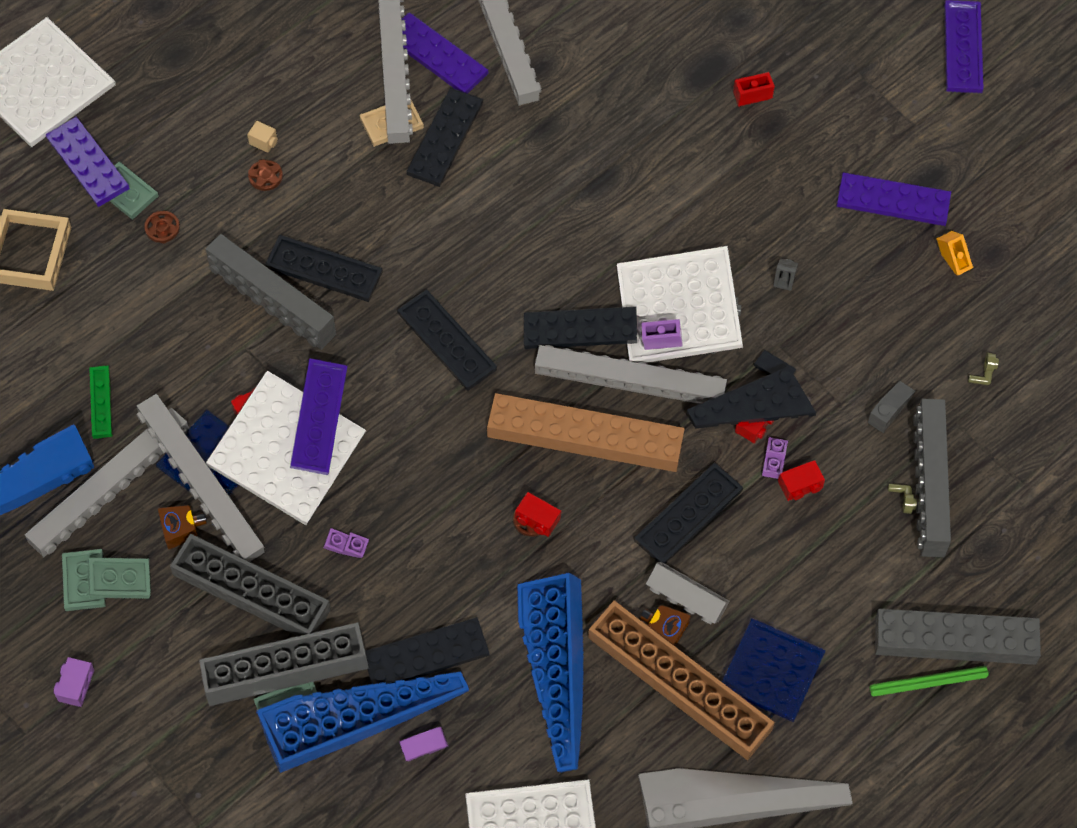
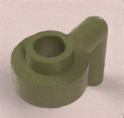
[968,353,999,385]
[888,484,917,514]

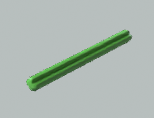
[870,666,988,696]

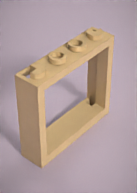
[0,209,71,291]

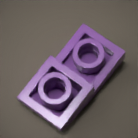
[762,437,788,479]
[323,528,369,558]
[400,727,448,761]

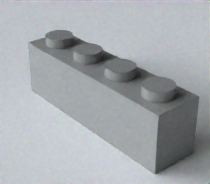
[646,562,730,624]

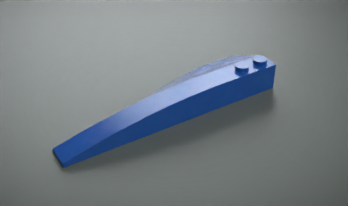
[0,424,94,515]
[257,672,469,773]

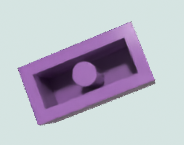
[642,319,683,350]
[54,657,94,707]

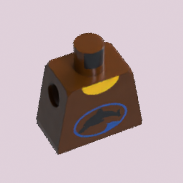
[158,505,207,550]
[640,605,691,647]

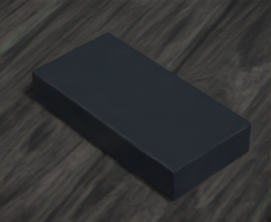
[754,350,796,375]

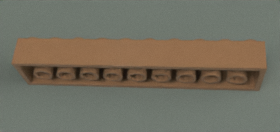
[487,393,685,472]
[588,601,775,760]

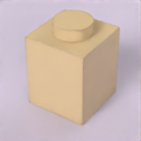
[248,121,278,152]

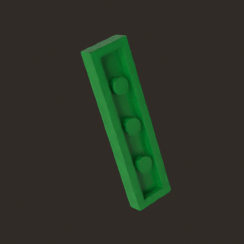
[89,366,112,439]

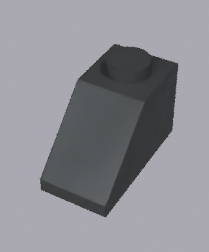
[773,259,798,291]

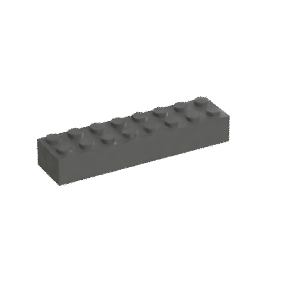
[206,234,336,350]
[913,399,951,557]
[170,534,331,636]
[875,609,1041,665]
[199,623,369,706]

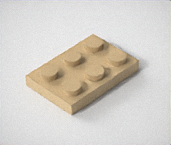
[360,101,424,146]

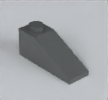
[868,381,916,433]

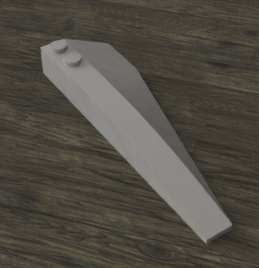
[638,768,853,828]

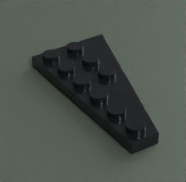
[686,367,816,429]

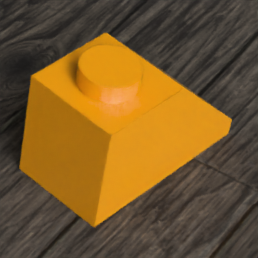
[937,231,973,275]

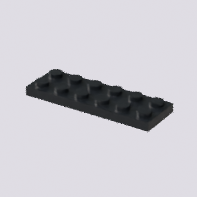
[406,87,483,187]
[265,235,383,302]
[397,290,497,391]
[524,307,638,349]
[634,463,743,564]
[365,617,490,684]

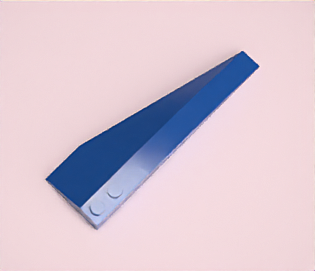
[518,573,583,772]

